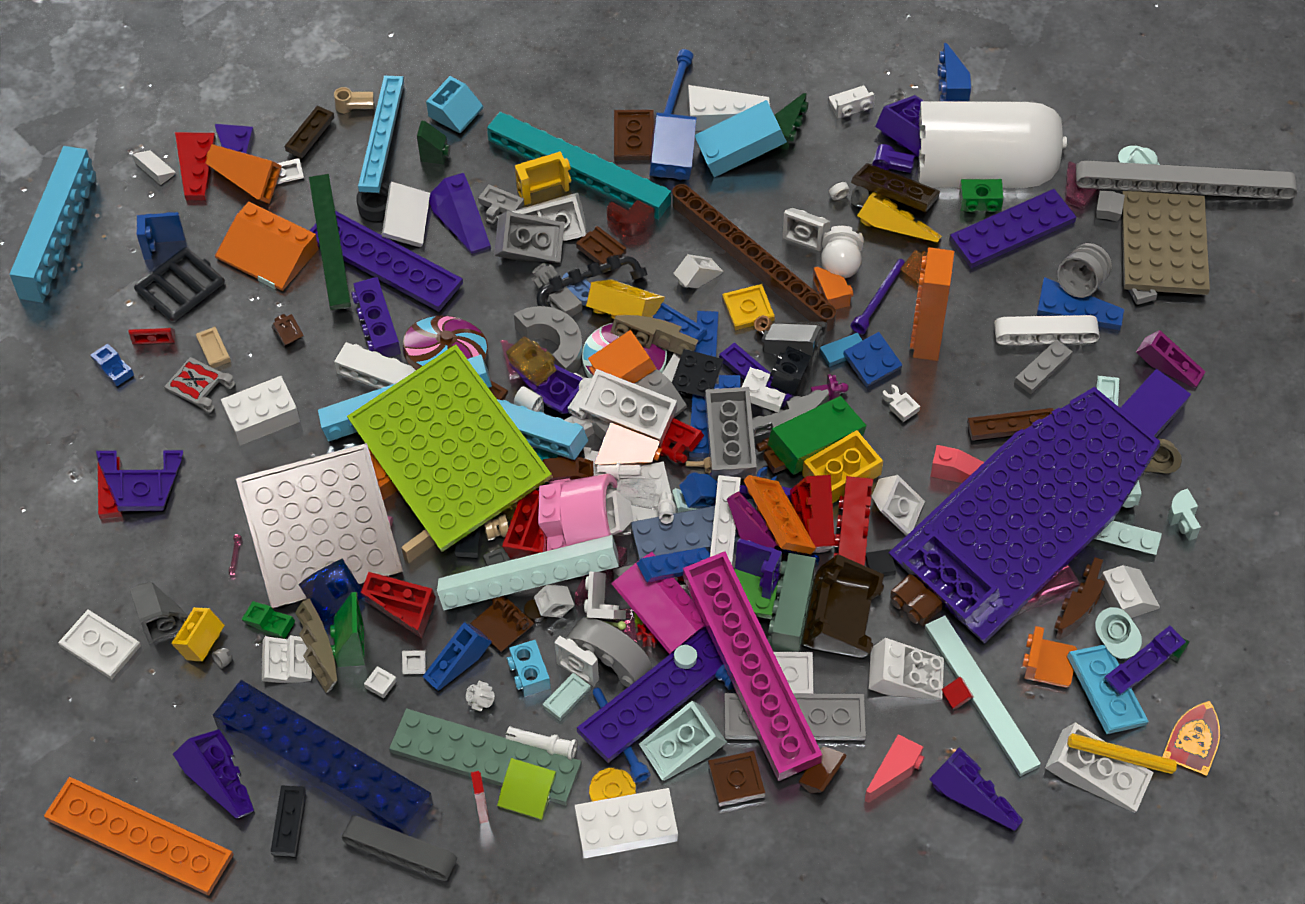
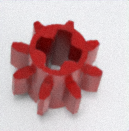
[636,623,658,648]

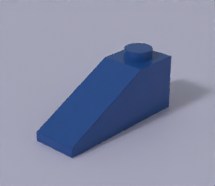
[422,622,492,691]

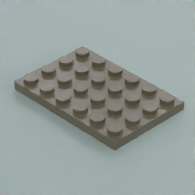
[1122,191,1210,295]

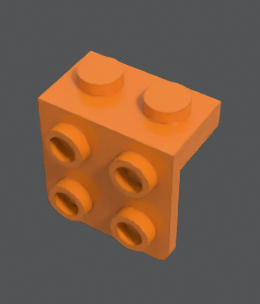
[1022,626,1077,688]

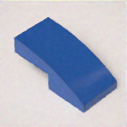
[90,344,134,386]

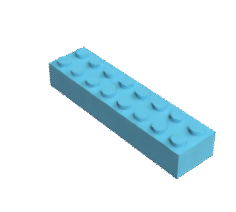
[9,146,96,303]

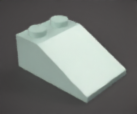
[639,701,727,781]

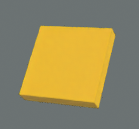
[722,284,775,331]

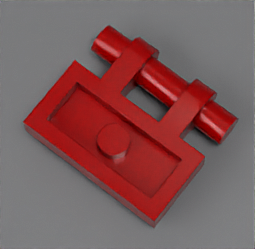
[659,418,704,463]

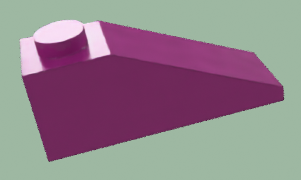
[1136,330,1206,388]
[727,491,779,549]

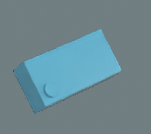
[695,100,787,177]

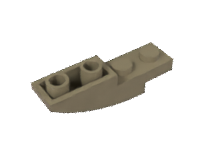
[610,315,699,355]

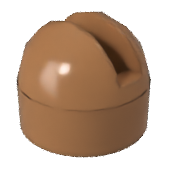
[754,315,772,334]

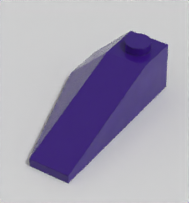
[429,173,491,254]
[509,348,584,414]
[173,729,254,819]
[929,747,1023,831]

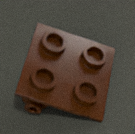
[470,596,535,652]

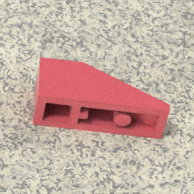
[930,445,984,483]
[865,734,925,803]

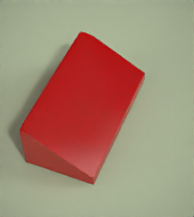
[128,328,175,345]

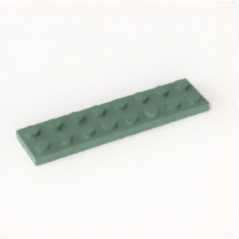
[389,708,582,806]

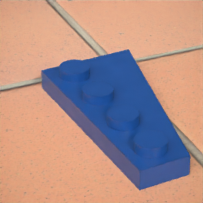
[1037,277,1124,331]

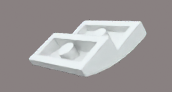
[262,635,312,683]

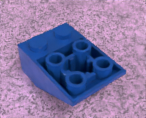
[937,43,971,102]

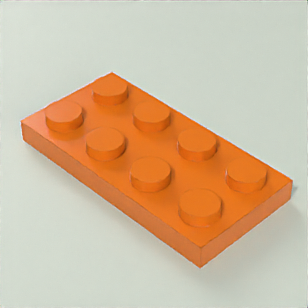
[744,475,816,554]

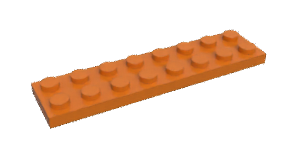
[44,777,234,896]

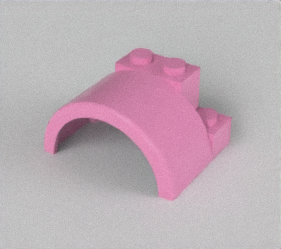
[538,474,617,551]

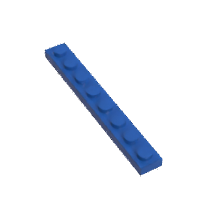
[689,311,718,458]

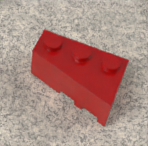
[502,490,547,559]

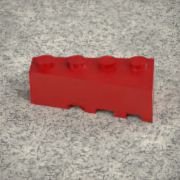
[834,476,873,566]

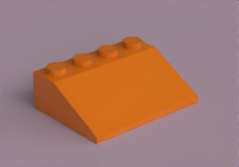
[215,202,319,291]

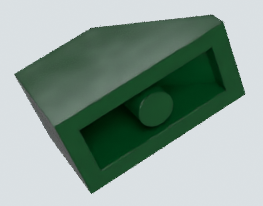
[417,120,450,165]

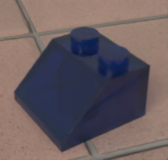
[298,558,364,622]

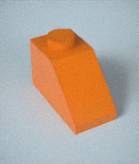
[813,267,853,310]

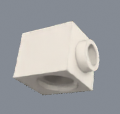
[534,584,574,618]

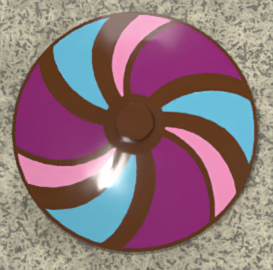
[403,316,488,370]

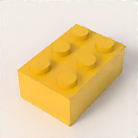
[802,430,883,503]

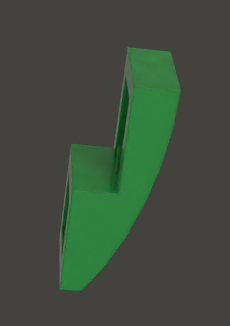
[242,601,295,639]

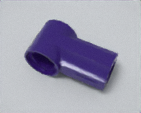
[872,144,915,173]

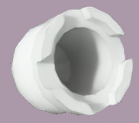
[821,226,864,279]

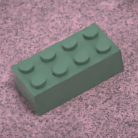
[768,553,816,652]

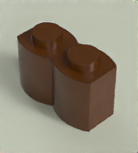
[890,574,943,626]

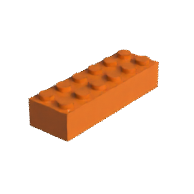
[910,247,954,361]

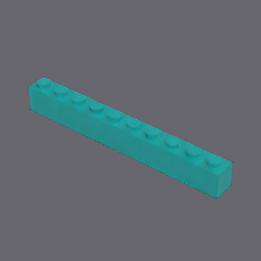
[487,112,671,220]

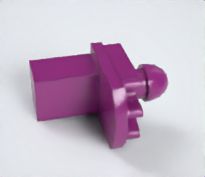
[810,374,849,401]

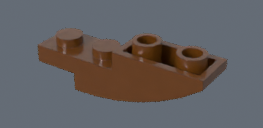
[1054,557,1105,640]

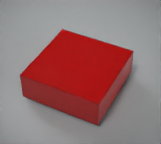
[941,677,974,710]

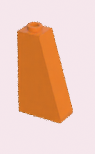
[206,144,282,204]

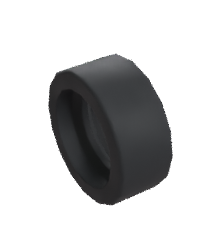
[356,183,389,221]

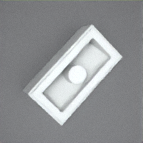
[133,150,176,185]
[276,158,304,184]

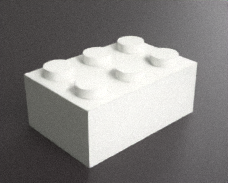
[221,376,300,446]

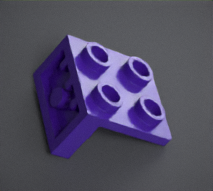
[735,539,782,599]

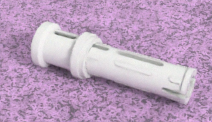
[506,726,578,760]

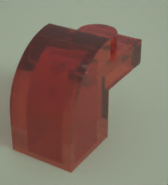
[607,200,655,237]

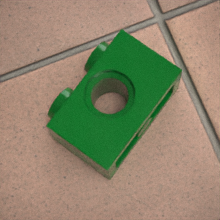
[959,179,1004,212]

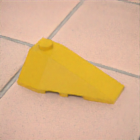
[857,192,942,242]

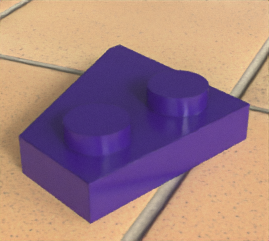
[215,124,254,154]

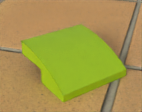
[497,758,557,820]

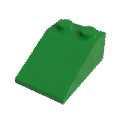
[330,592,365,667]

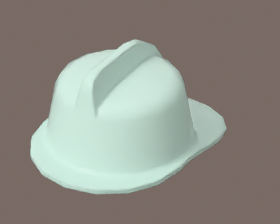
[1118,146,1160,165]
[1095,607,1142,659]

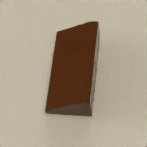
[799,747,847,793]

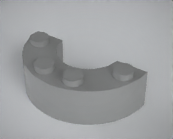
[514,306,583,374]
[565,618,653,687]

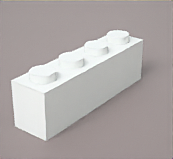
[334,342,416,389]

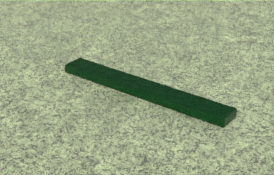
[309,174,351,310]

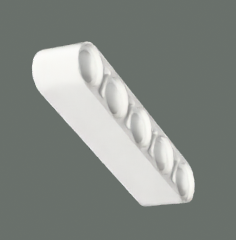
[994,315,1100,345]

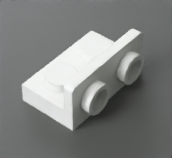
[828,85,875,119]

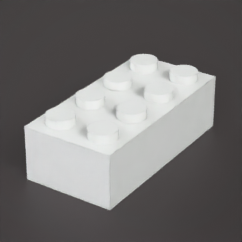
[575,788,678,859]

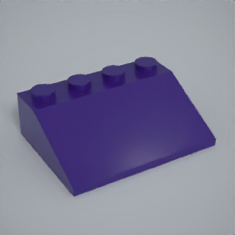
[875,95,923,157]

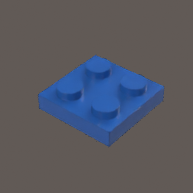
[843,332,902,388]

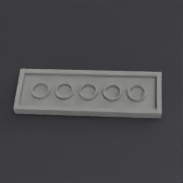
[725,693,866,740]

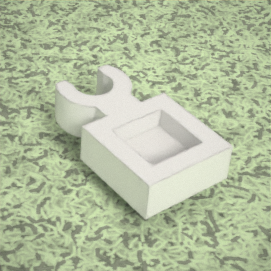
[882,385,920,422]

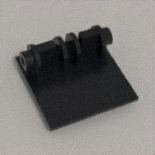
[672,349,724,397]

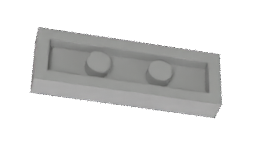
[1015,340,1073,394]

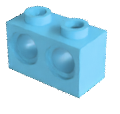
[507,640,551,697]

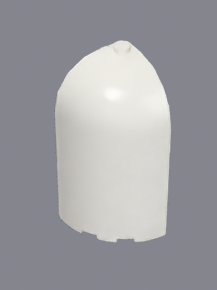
[918,101,1067,188]

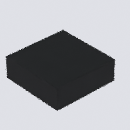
[865,549,896,577]

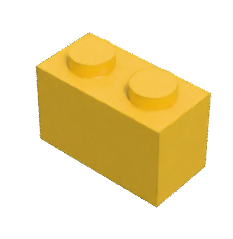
[171,607,225,661]

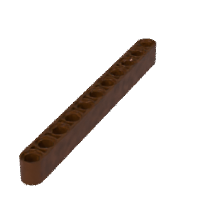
[672,184,836,331]

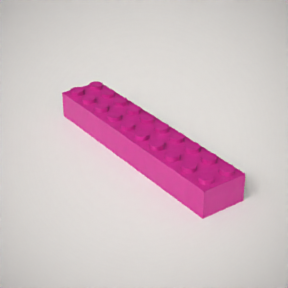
[683,551,822,781]

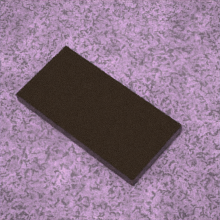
[851,163,940,212]

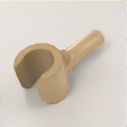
[686,457,711,474]

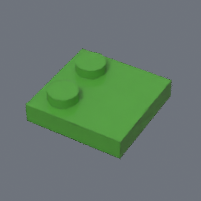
[734,569,780,619]

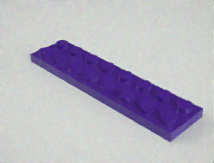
[309,211,463,312]
[577,627,723,763]

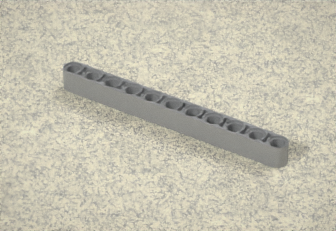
[1075,161,1298,199]

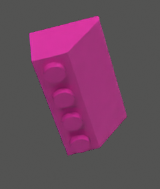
[612,552,705,654]

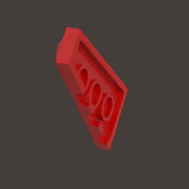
[175,132,216,201]

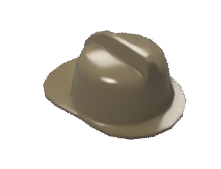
[1145,439,1182,473]

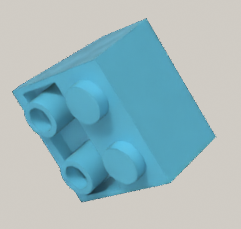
[426,76,483,133]

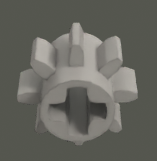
[531,263,558,288]

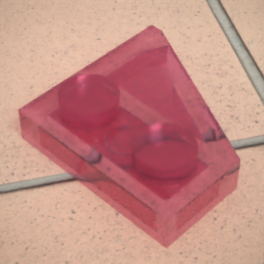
[1065,161,1098,209]

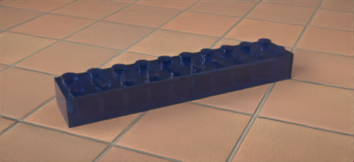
[213,680,433,836]

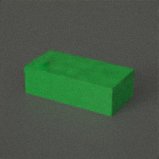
[768,396,867,475]

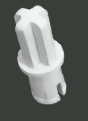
[597,463,642,480]
[658,491,675,524]

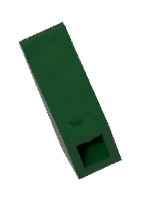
[774,93,809,150]

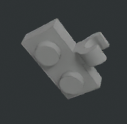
[478,184,524,224]

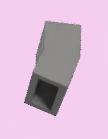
[1096,191,1125,222]
[547,287,582,317]

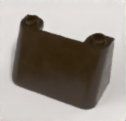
[801,554,884,658]

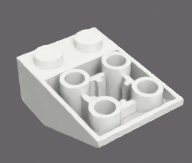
[868,638,944,700]

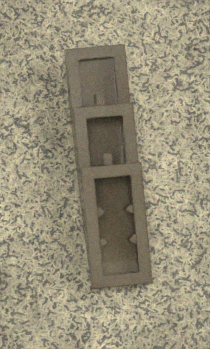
[295,599,337,693]

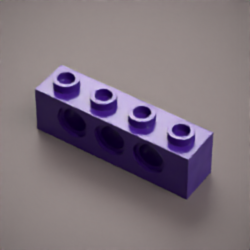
[351,277,401,357]

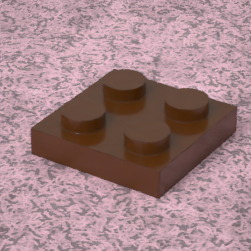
[708,751,765,807]

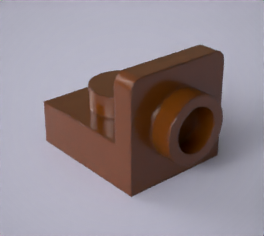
[272,314,304,347]

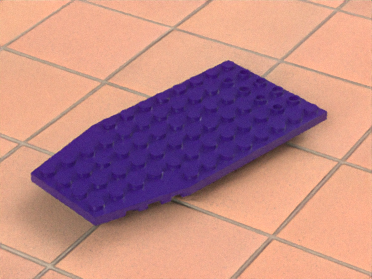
[889,387,1160,644]

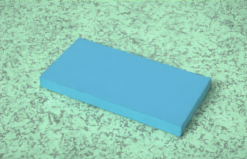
[1067,645,1149,734]

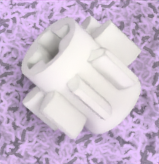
[466,681,495,712]

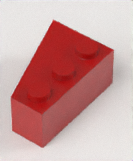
[790,475,835,554]
[361,572,436,639]

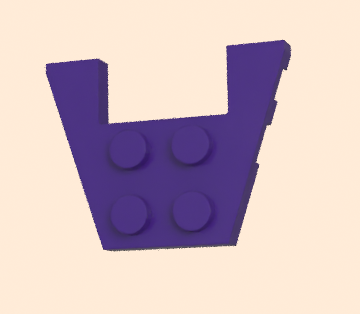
[96,450,183,511]

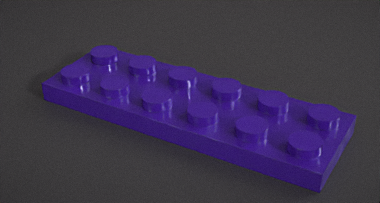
[949,189,1076,268]

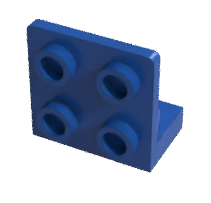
[137,212,185,260]

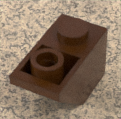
[542,456,594,482]

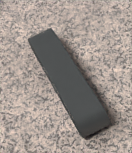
[341,816,457,881]

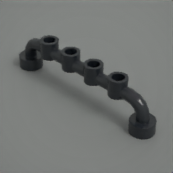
[534,254,648,307]

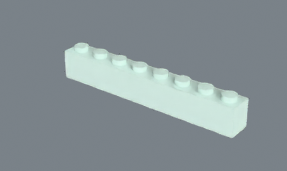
[437,535,619,610]

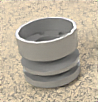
[1057,243,1112,298]

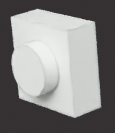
[364,666,397,699]

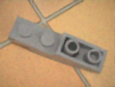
[752,389,829,437]

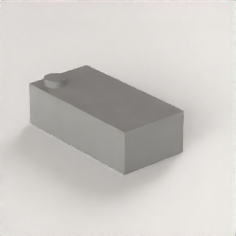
[705,387,757,480]

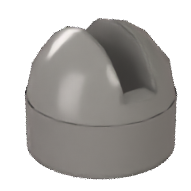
[212,648,232,669]

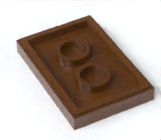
[614,109,654,161]

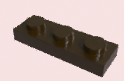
[284,106,335,158]

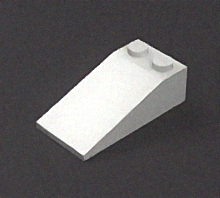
[579,369,677,447]
[1045,722,1153,813]

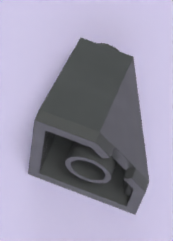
[762,321,827,367]
[130,581,188,644]

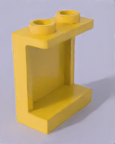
[514,151,571,206]

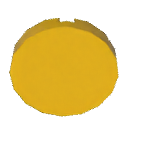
[589,768,636,802]

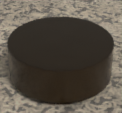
[524,599,546,622]

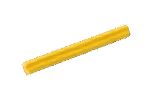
[1067,733,1177,774]

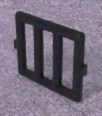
[134,247,225,322]

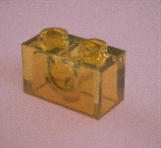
[506,336,557,386]

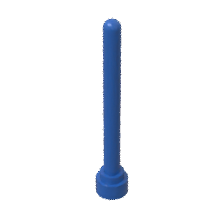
[664,49,694,114]
[593,687,651,783]

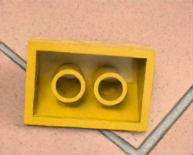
[586,279,665,319]

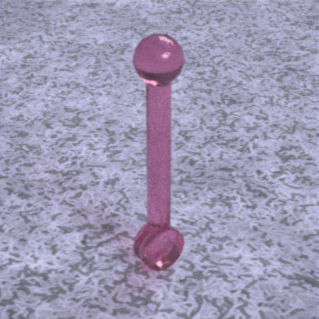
[229,534,242,575]

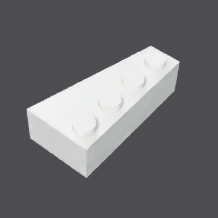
[688,85,770,131]

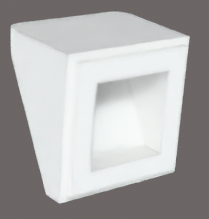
[402,650,426,674]

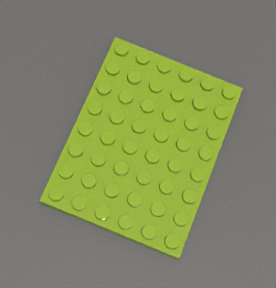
[347,344,553,552]

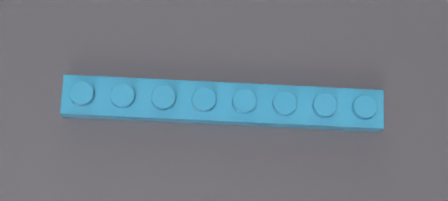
[358,76,404,193]

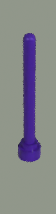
[850,259,905,335]

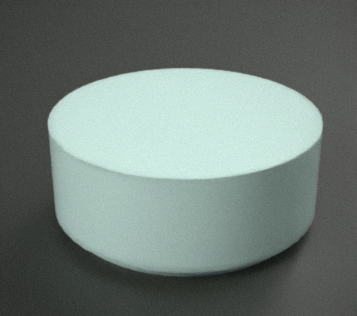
[674,645,697,669]

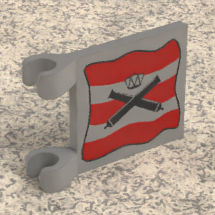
[164,357,236,413]

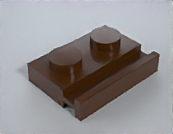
[576,226,627,265]

